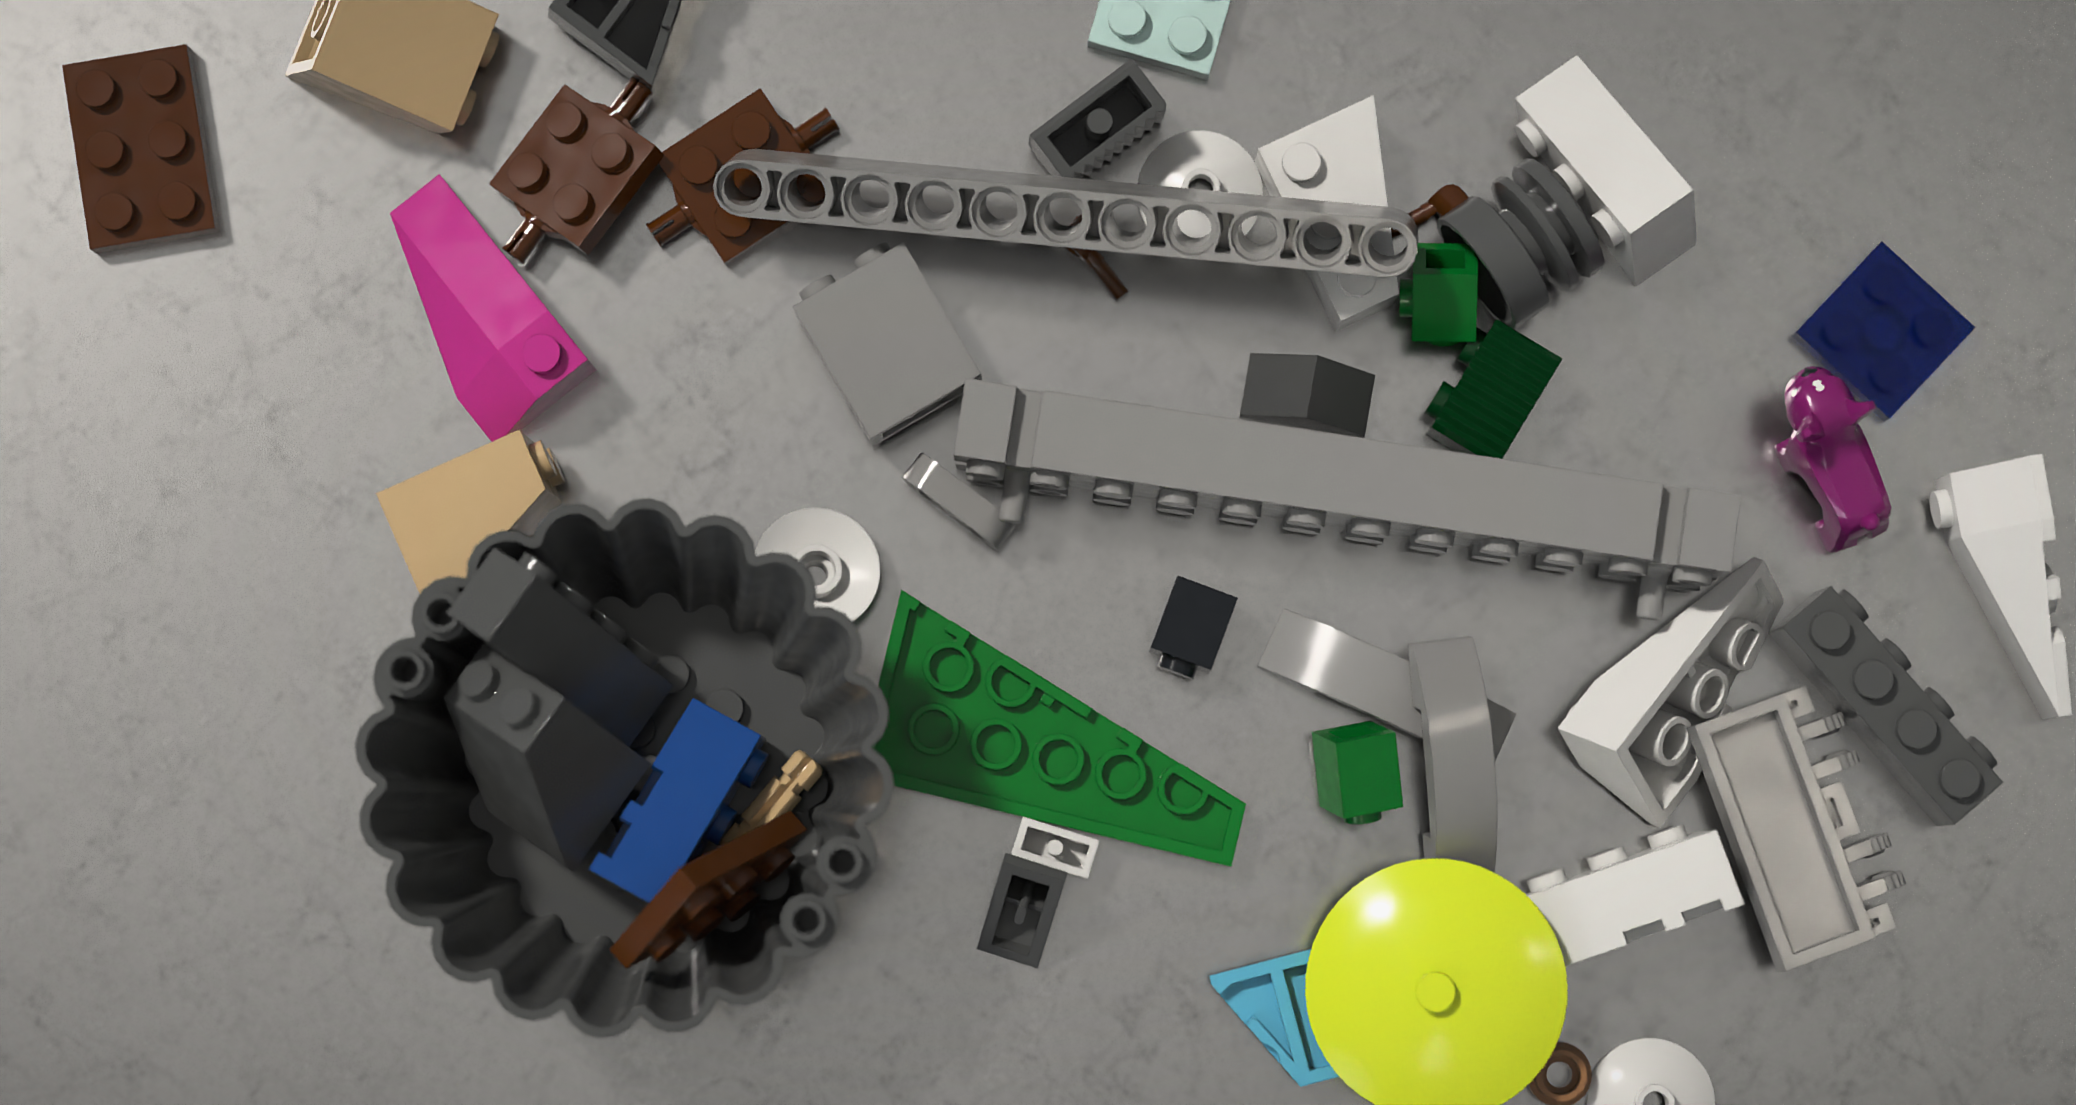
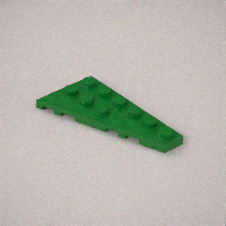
[872,590,1246,867]

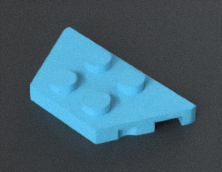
[1208,949,1339,1087]

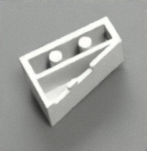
[1514,55,1697,287]
[1255,95,1399,332]
[1526,824,1745,966]

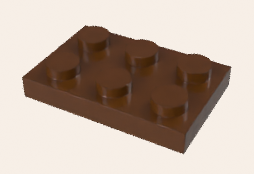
[62,44,220,254]
[609,811,807,970]

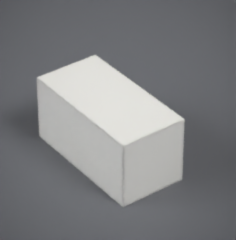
[1011,817,1100,879]

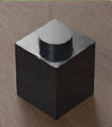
[1149,575,1238,680]

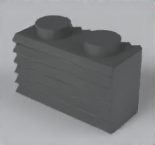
[1028,58,1167,179]

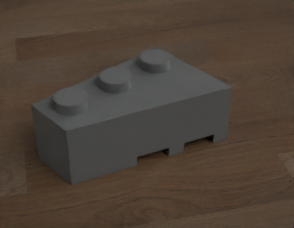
[548,0,680,91]

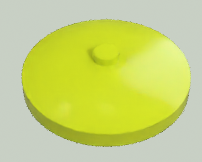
[1305,858,1568,1105]

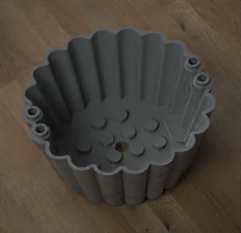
[355,498,894,1038]

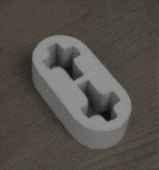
[902,453,1017,550]

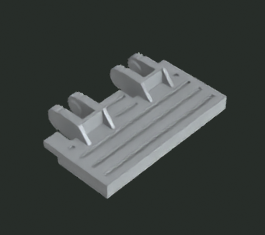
[1686,685,1906,972]

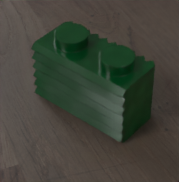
[1424,319,1563,459]

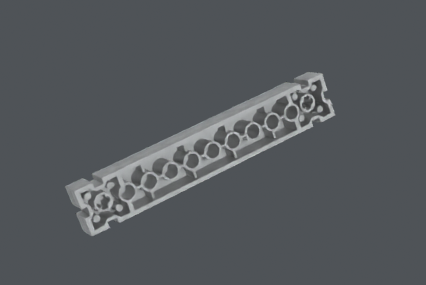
[954,378,1742,620]

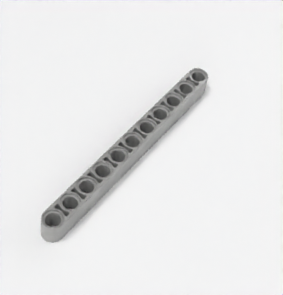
[713,149,1419,277]

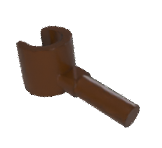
[1391,184,1469,238]
[1065,214,1128,300]

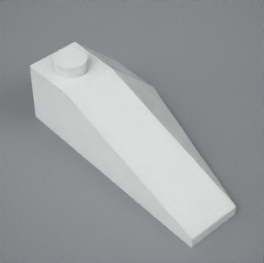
[1930,454,2072,720]
[1558,557,1784,828]

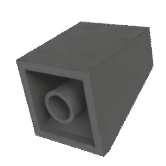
[444,644,651,872]

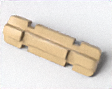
[720,750,823,846]

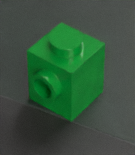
[1399,243,1478,346]
[1312,721,1403,824]

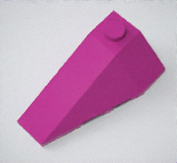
[390,174,596,442]

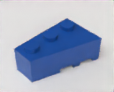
[589,698,769,903]

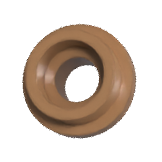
[1528,1042,1592,1105]

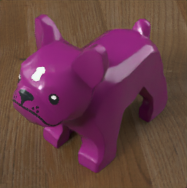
[1774,366,1892,553]

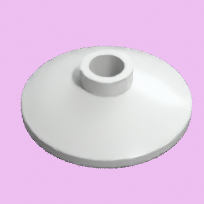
[1138,130,1263,238]
[755,507,880,622]
[1586,1038,1715,1105]

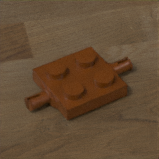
[489,77,664,265]
[646,88,840,265]

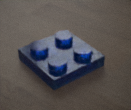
[1791,241,1976,422]

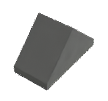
[1239,353,1375,438]
[977,853,1068,968]

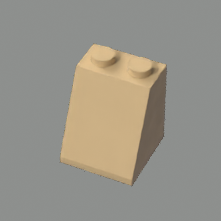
[285,0,499,134]
[376,430,565,594]

